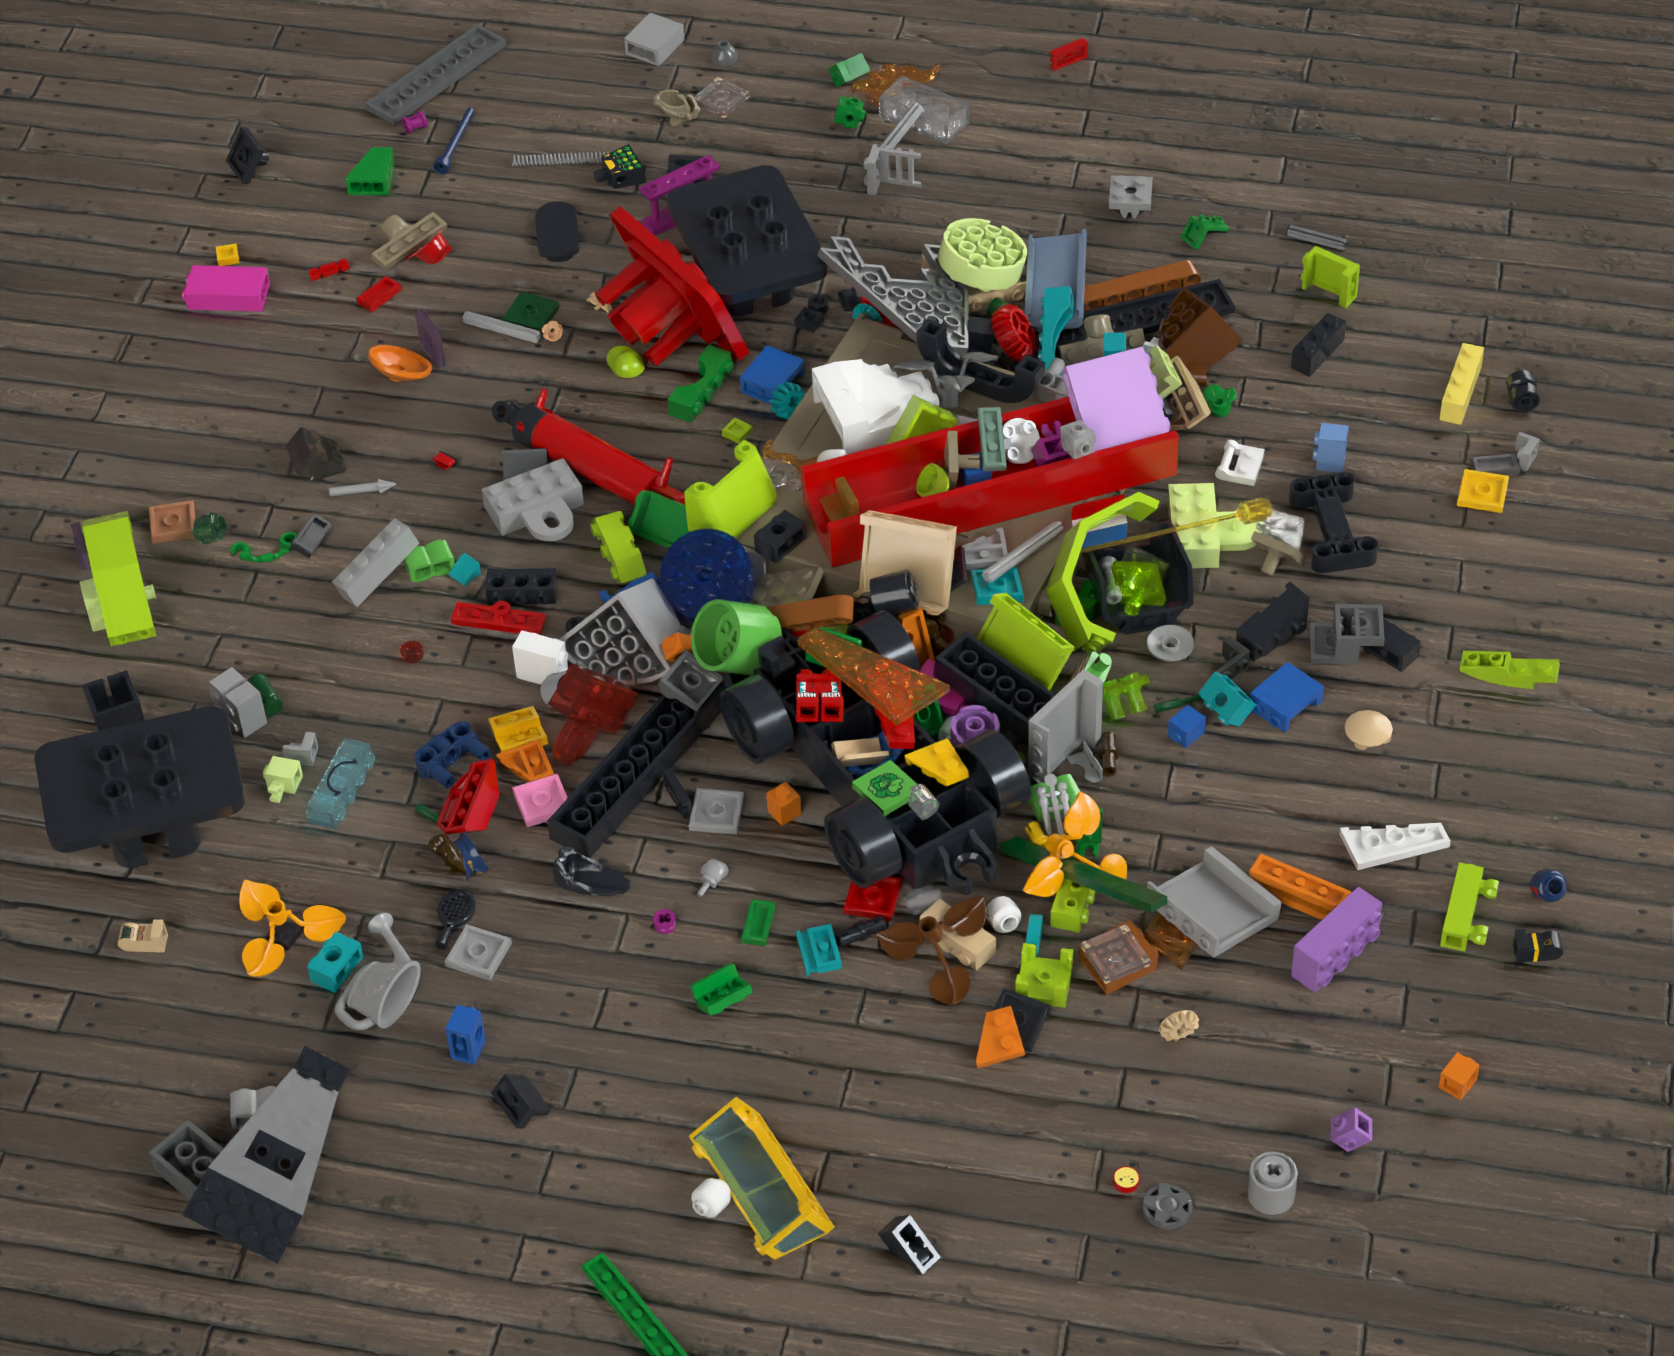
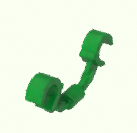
[230,532,297,563]

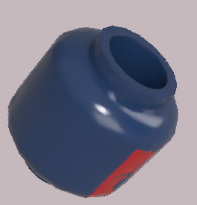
[1530,869,1567,902]

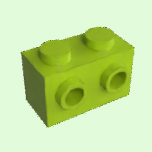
[1051,878,1095,933]

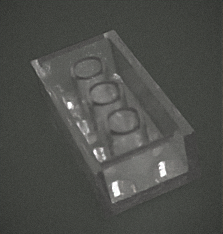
[879,76,970,145]

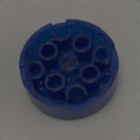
[660,529,756,623]

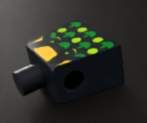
[593,144,645,189]

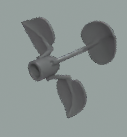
[893,352,998,408]

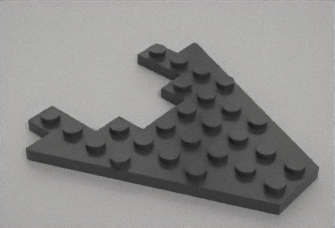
[817,236,968,355]

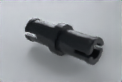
[835,915,886,948]

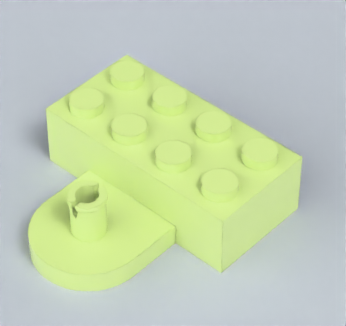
[1168,483,1262,568]

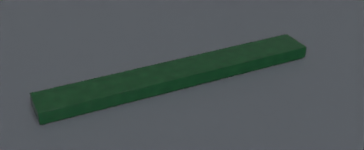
[1000,836,1168,913]

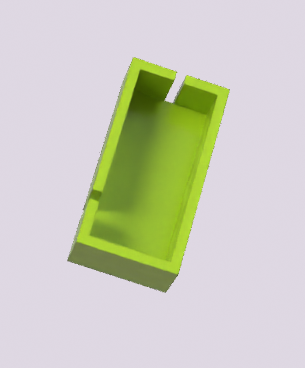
[885,395,959,445]

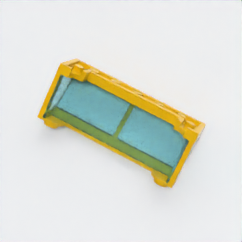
[689,1096,835,1260]

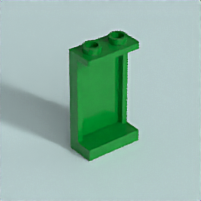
[628,490,711,562]

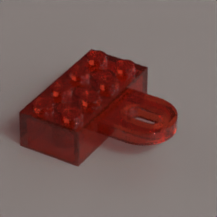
[548,663,638,765]

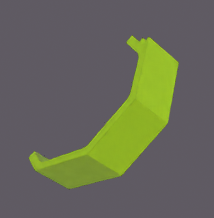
[1046,492,1159,653]
[82,511,156,646]

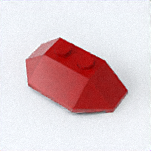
[436,759,500,835]

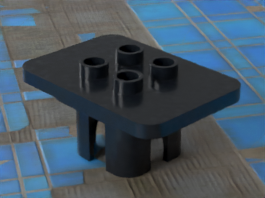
[667,165,828,317]
[34,706,246,868]

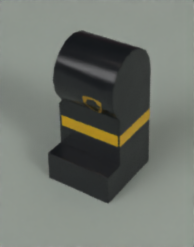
[1513,929,1563,963]

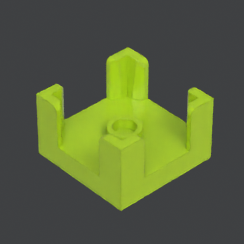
[1015,943,1073,1008]

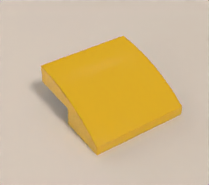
[488,706,548,753]

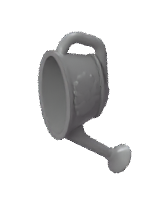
[335,912,421,1031]

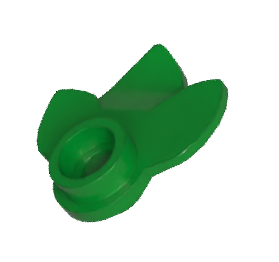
[1203,384,1237,418]

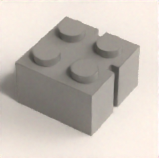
[209,667,267,738]

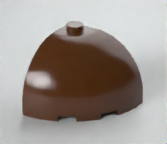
[1158,287,1242,367]

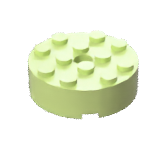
[938,218,1027,292]

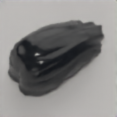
[553,847,631,897]

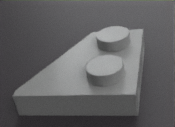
[962,527,1008,570]

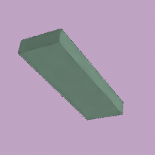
[977,407,1006,471]

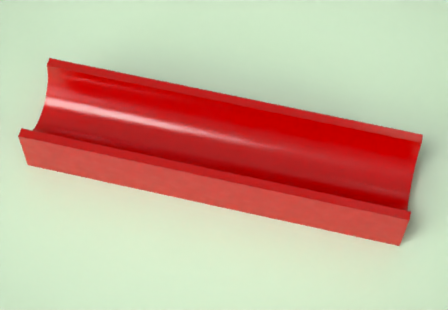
[801,396,1179,568]

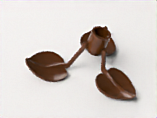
[877,896,986,1005]

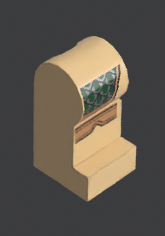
[118,920,168,952]

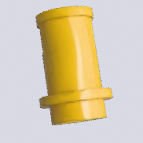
[1025,822,1048,848]

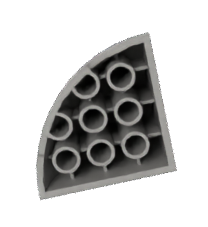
[559,578,681,685]

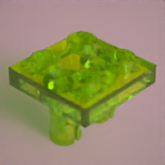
[1111,561,1166,616]
[1102,672,1150,721]

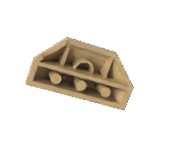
[1164,356,1211,431]

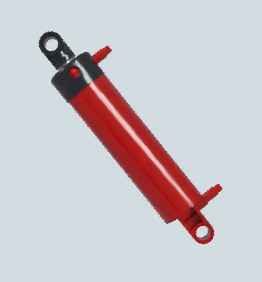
[492,388,686,506]

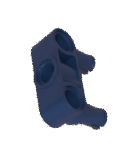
[414,721,491,789]

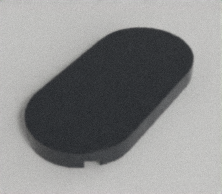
[535,201,580,262]

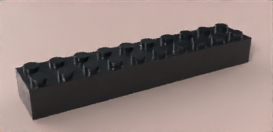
[547,682,726,858]

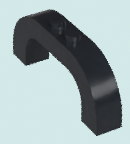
[916,319,1045,403]

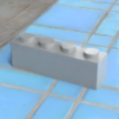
[332,518,419,607]

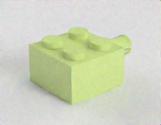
[80,578,156,632]

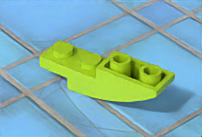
[1460,651,1560,689]

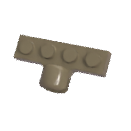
[371,212,447,271]
[1058,314,1145,367]

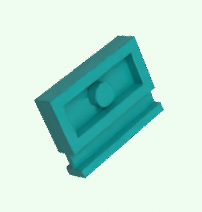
[796,924,842,976]

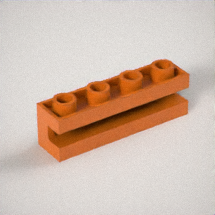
[1249,854,1351,920]

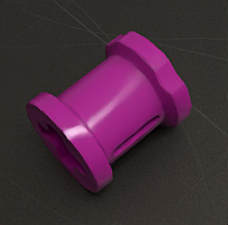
[401,110,428,134]

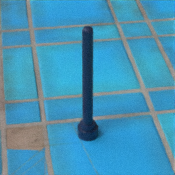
[433,108,474,175]

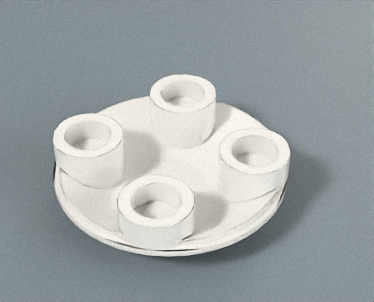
[1003,418,1040,464]

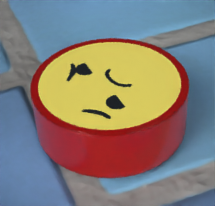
[1113,1166,1140,1194]

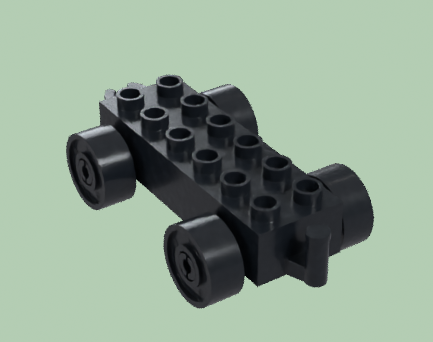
[719,610,1031,895]

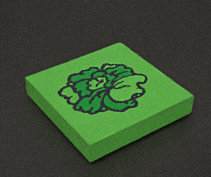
[852,760,922,816]

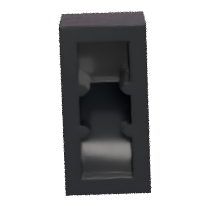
[877,1215,941,1275]

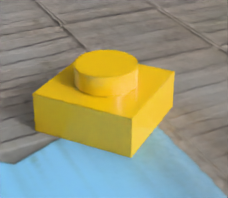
[216,243,240,266]

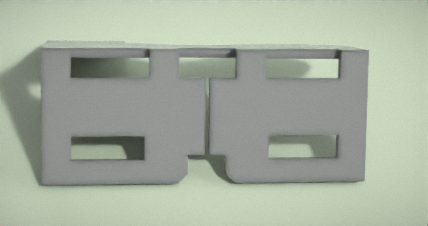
[1066,741,1103,783]

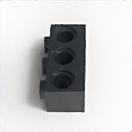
[485,568,558,605]

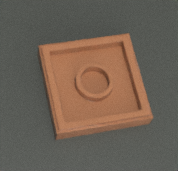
[149,500,197,544]

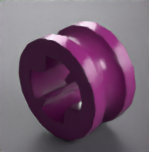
[653,909,676,934]

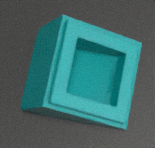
[449,553,481,587]

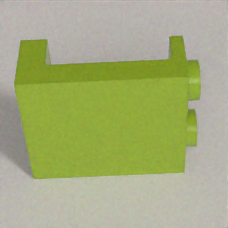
[1301,246,1360,309]

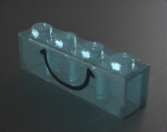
[306,738,375,830]

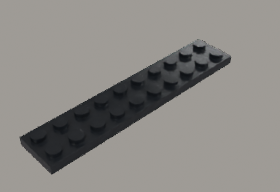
[1032,279,1235,360]

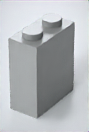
[624,13,684,66]

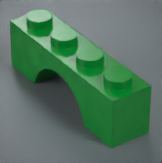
[667,345,734,423]

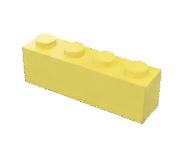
[1440,343,1484,425]

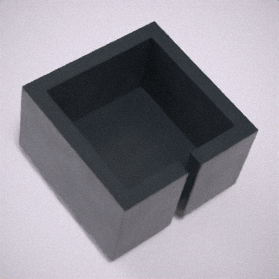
[82,670,145,731]

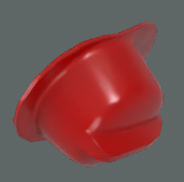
[404,228,451,264]

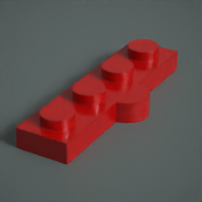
[451,601,546,635]

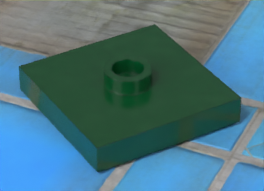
[502,292,560,334]

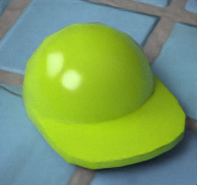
[606,345,645,378]
[916,463,949,497]

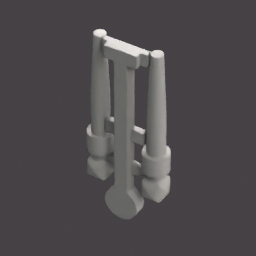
[1036,774,1069,837]

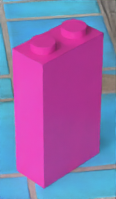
[182,265,270,312]

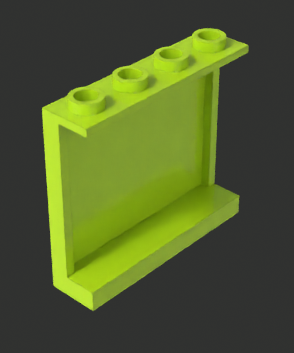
[976,593,1074,690]

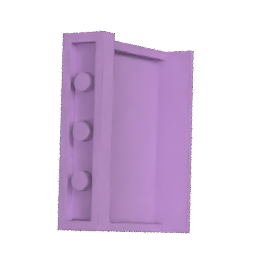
[1061,347,1170,452]

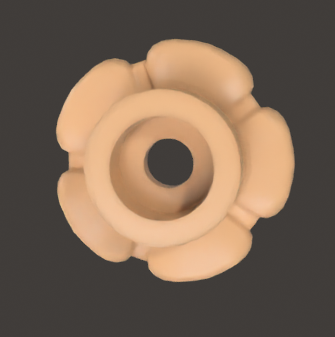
[542,321,563,341]

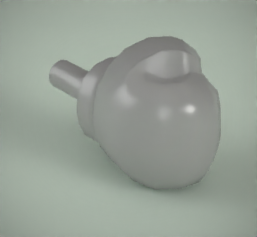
[697,859,729,897]

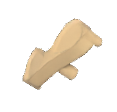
[586,292,613,313]

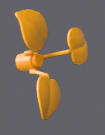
[1023,791,1127,897]
[239,880,346,977]

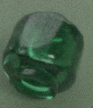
[192,512,227,545]

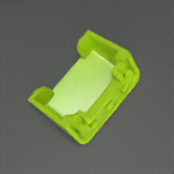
[684,440,777,547]

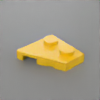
[905,738,969,786]

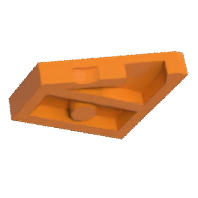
[496,739,554,783]
[976,1006,1025,1069]

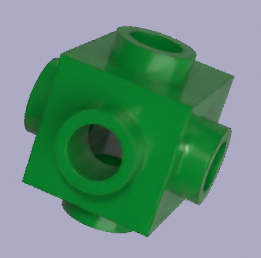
[834,96,866,129]

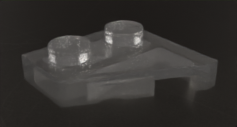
[1256,506,1305,551]

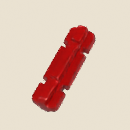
[308,258,349,281]

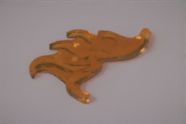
[852,64,941,108]

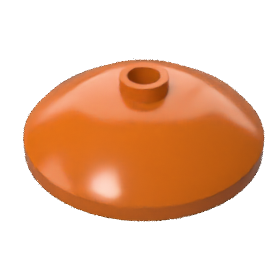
[368,345,432,382]

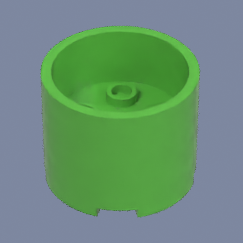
[691,599,782,676]

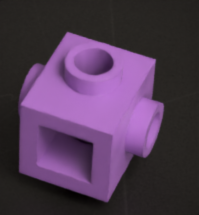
[1330,1107,1372,1152]

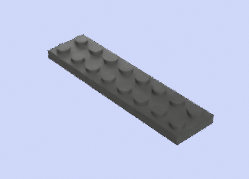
[365,24,507,125]

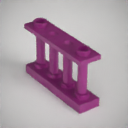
[639,155,720,236]

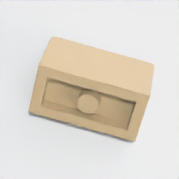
[831,738,889,767]

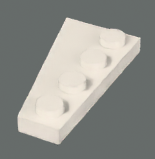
[1339,823,1450,870]

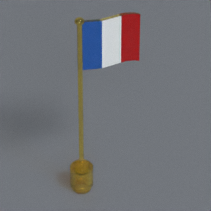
[1071,494,1272,553]

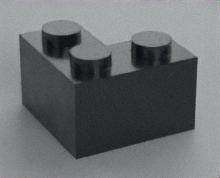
[966,317,997,366]

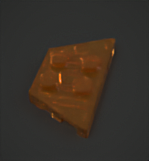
[1145,911,1197,970]

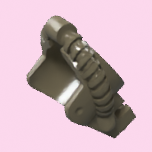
[652,89,700,126]

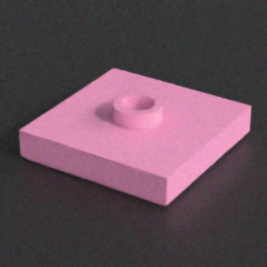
[512,774,568,827]

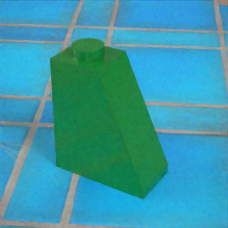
[345,147,395,195]

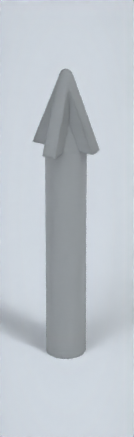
[329,479,396,497]

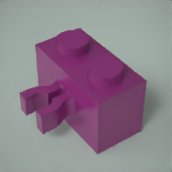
[1031,420,1072,467]

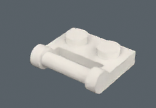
[1215,440,1265,486]

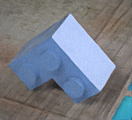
[1312,423,1349,473]

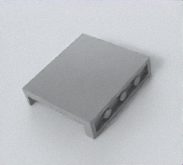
[1028,669,1103,786]
[1147,846,1282,958]

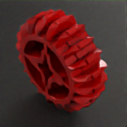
[991,304,1039,362]

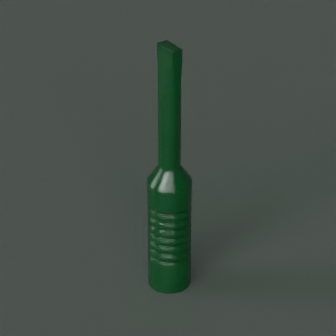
[1153,695,1203,713]
[415,803,440,823]

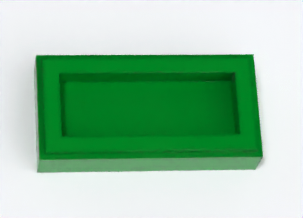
[741,899,776,946]

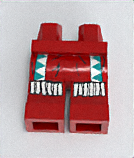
[796,669,844,722]

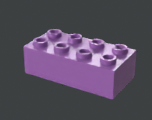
[1291,887,1382,993]

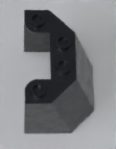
[1082,520,1194,635]

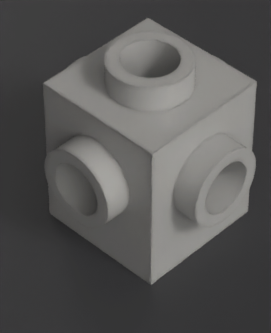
[1060,420,1096,459]

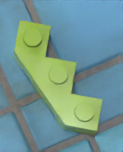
[590,511,647,583]

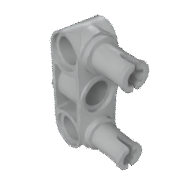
[1034,358,1068,402]

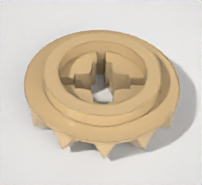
[1159,1010,1199,1041]

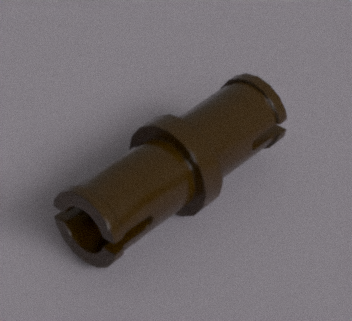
[1099,731,1118,777]

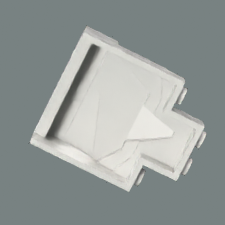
[812,359,939,455]

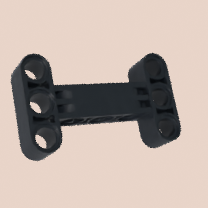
[1289,472,1378,573]

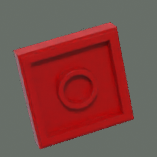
[843,876,903,922]

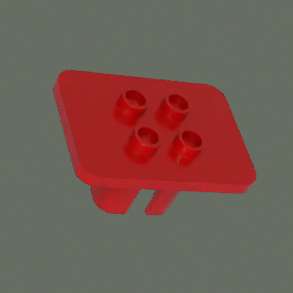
[594,206,750,367]

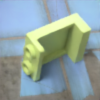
[1149,345,1182,399]

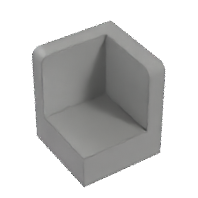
[282,732,318,766]

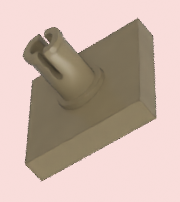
[944,431,980,491]
[1251,531,1305,576]

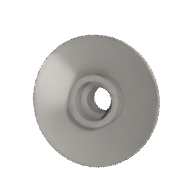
[1147,625,1194,662]

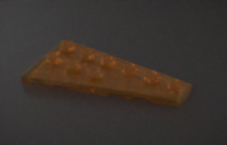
[798,627,950,725]

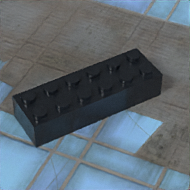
[933,632,1056,744]

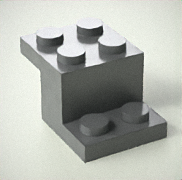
[1309,604,1385,665]

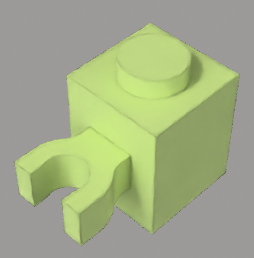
[263,756,303,803]

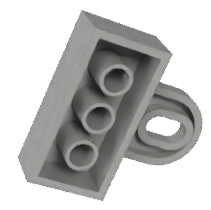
[482,458,584,541]

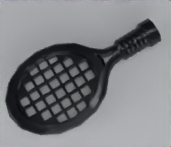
[435,889,476,950]

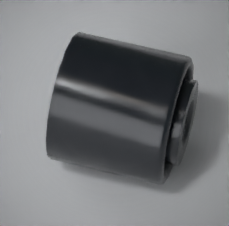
[869,569,920,616]

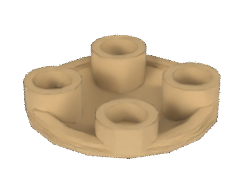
[1344,710,1393,750]

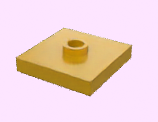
[1457,469,1509,513]

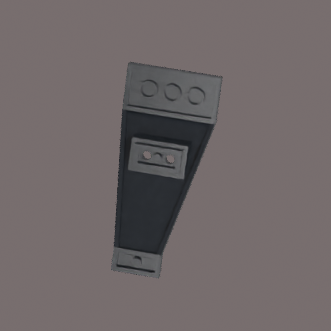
[182,1046,350,1264]

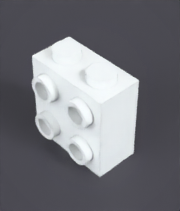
[512,631,570,685]

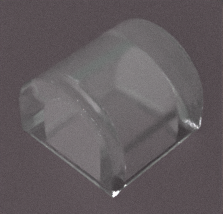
[908,784,939,820]

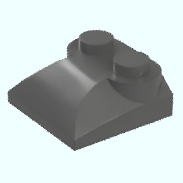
[658,649,723,711]

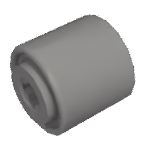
[1247,1152,1298,1215]

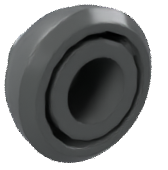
[711,40,738,67]

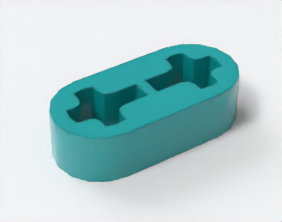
[1026,914,1043,957]

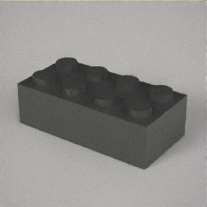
[148,1120,223,1200]

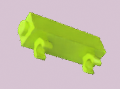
[1440,862,1499,952]

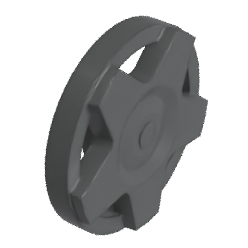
[1142,1183,1193,1230]

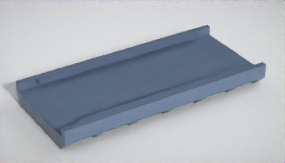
[1024,229,1087,332]

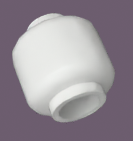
[985,896,1021,933]
[691,1178,731,1218]

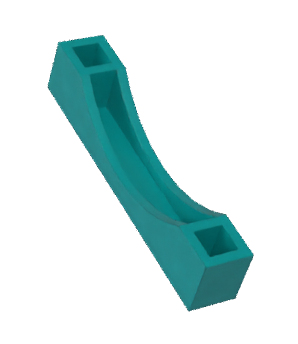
[1039,286,1074,377]

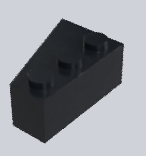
[1236,581,1309,662]

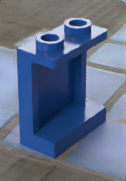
[740,346,805,405]
[1250,662,1324,732]

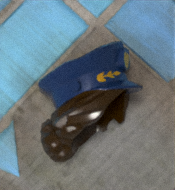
[428,832,489,882]

